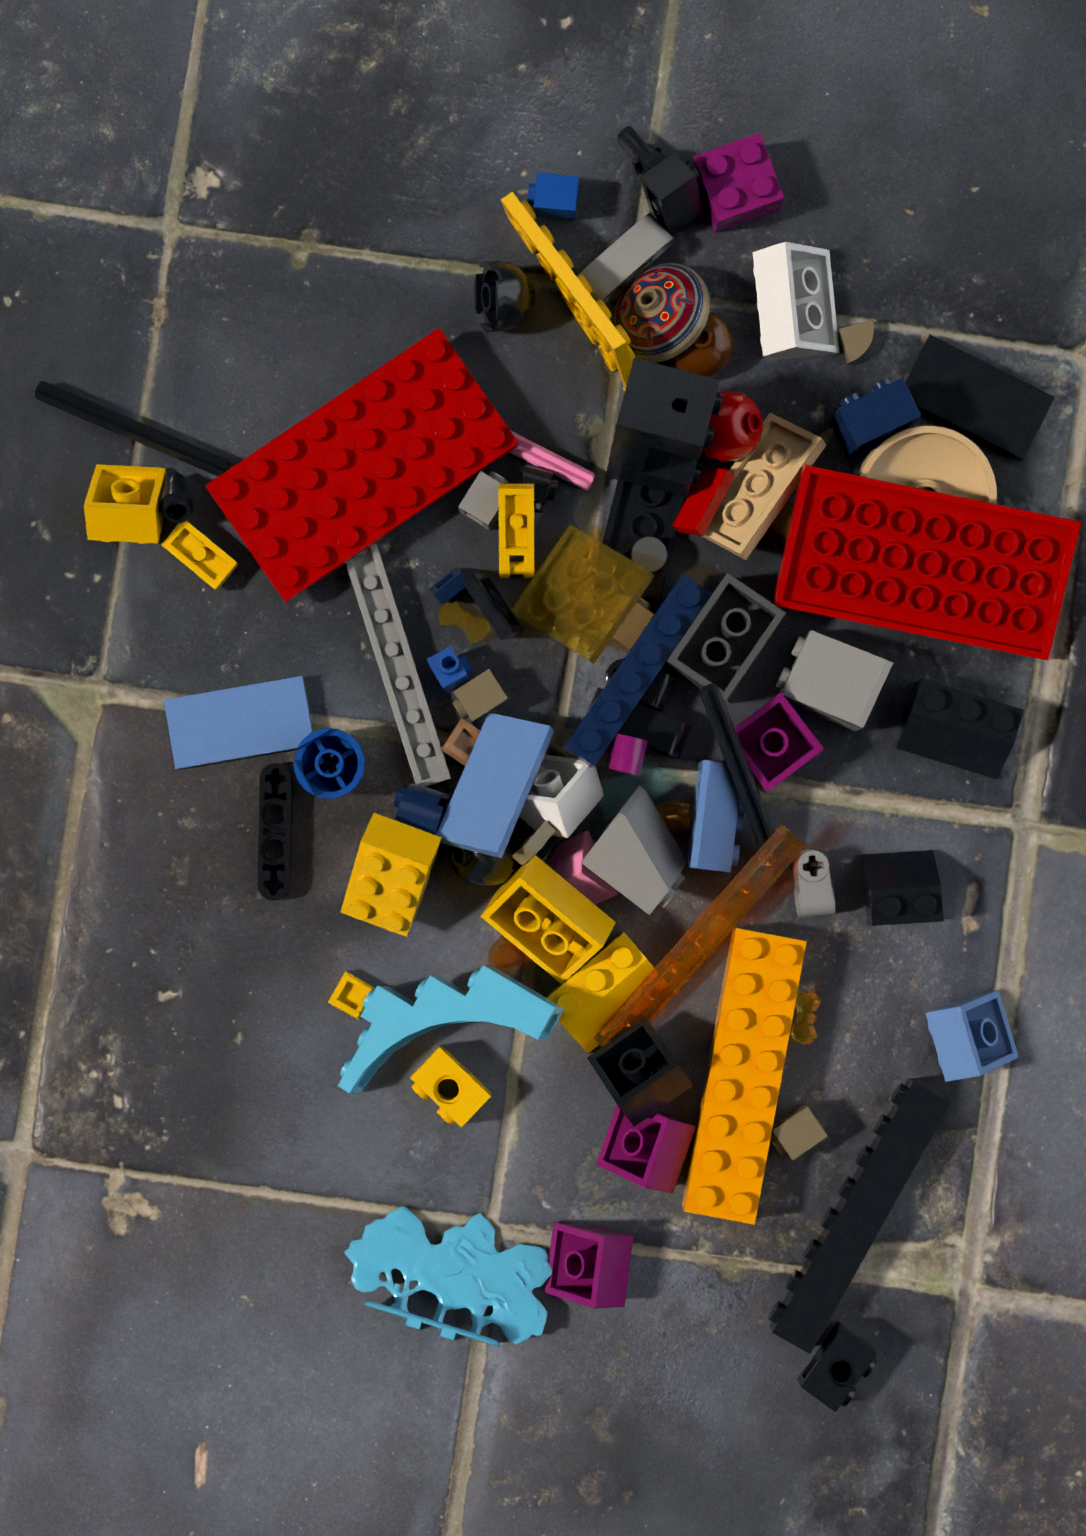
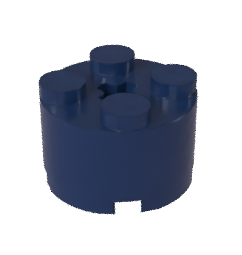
[394,783,453,863]

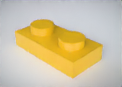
[161,520,239,591]

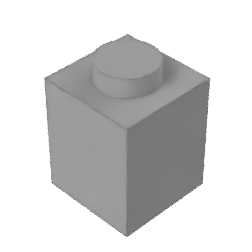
[458,471,509,530]

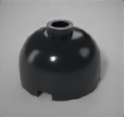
[474,261,536,333]
[448,832,518,887]

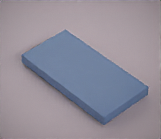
[164,676,313,770]
[436,712,554,858]

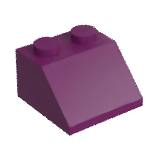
[596,1105,696,1194]
[544,1222,634,1309]

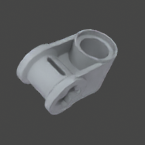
[792,849,835,918]

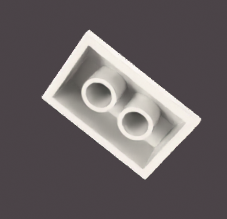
[753,242,840,359]

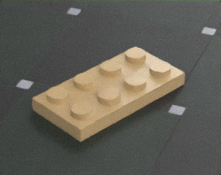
[702,413,827,560]

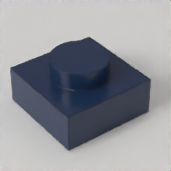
[429,568,466,605]

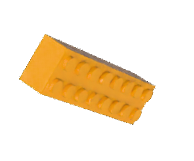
[682,927,807,1225]

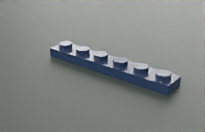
[563,573,712,768]

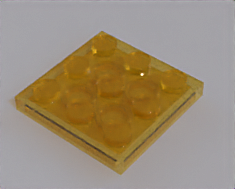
[511,524,654,664]

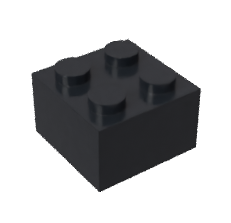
[587,1017,693,1127]

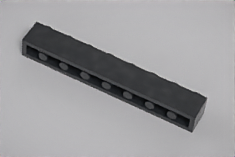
[768,1079,951,1354]

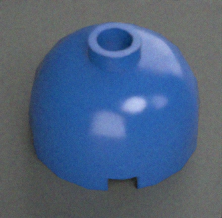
[294,728,366,799]

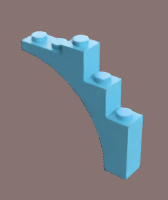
[338,965,564,1093]

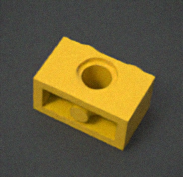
[410,1044,492,1128]

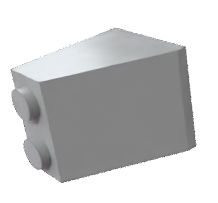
[776,630,893,732]
[581,785,687,915]

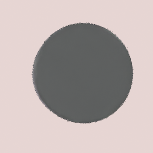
[631,537,667,573]

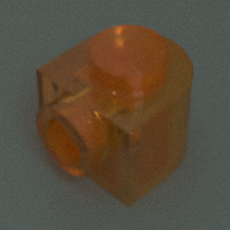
[488,935,529,975]

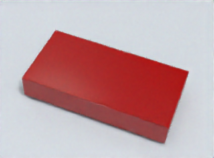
[672,467,735,536]

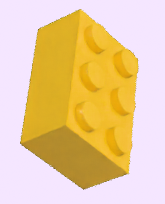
[340,813,442,937]
[480,855,616,984]

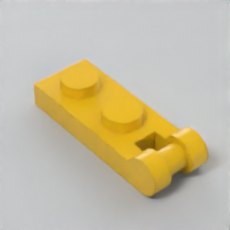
[498,484,534,578]

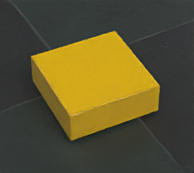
[328,971,376,1020]

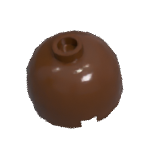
[668,312,734,378]

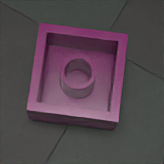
[692,133,784,233]
[735,692,824,794]

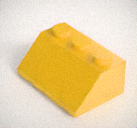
[546,931,668,1054]

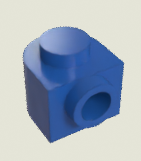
[426,646,473,694]

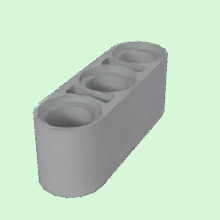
[579,213,674,303]

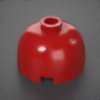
[702,391,763,462]

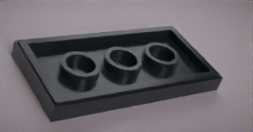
[905,335,1055,461]
[591,480,686,604]

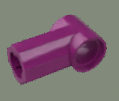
[608,734,648,776]

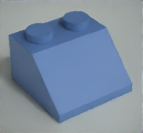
[925,990,1019,1082]

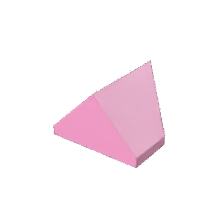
[547,830,618,905]

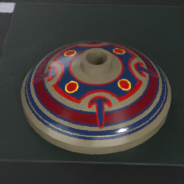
[611,263,710,363]

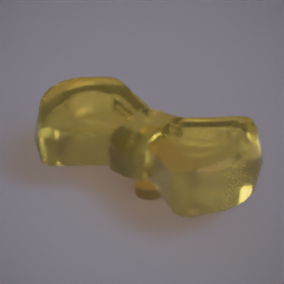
[438,601,488,644]
[790,991,821,1045]

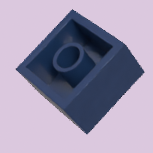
[830,377,921,459]

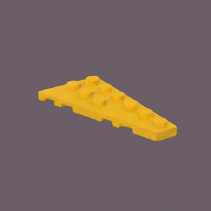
[501,192,636,391]

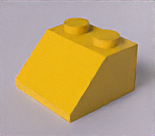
[84,464,166,544]

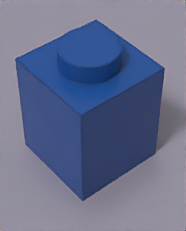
[527,172,579,221]

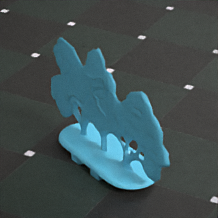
[345,1206,553,1347]

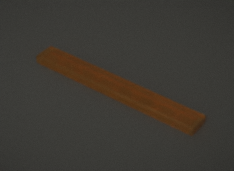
[594,824,807,1047]

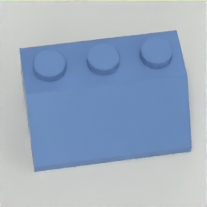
[686,760,744,873]

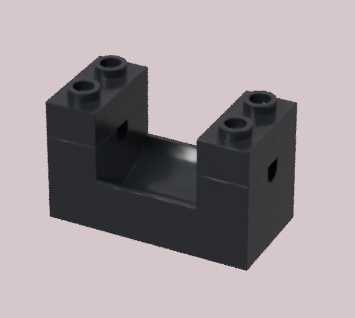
[606,358,724,498]

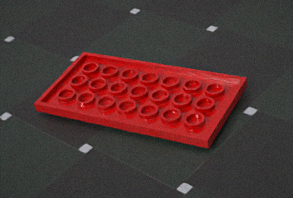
[205,328,519,603]
[772,464,1081,661]

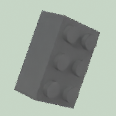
[665,573,786,702]

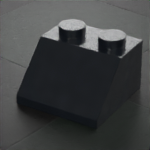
[862,850,944,926]

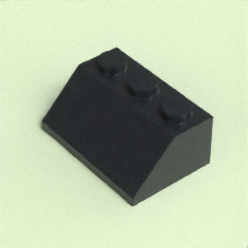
[895,678,1024,779]

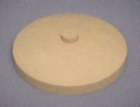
[858,425,997,504]

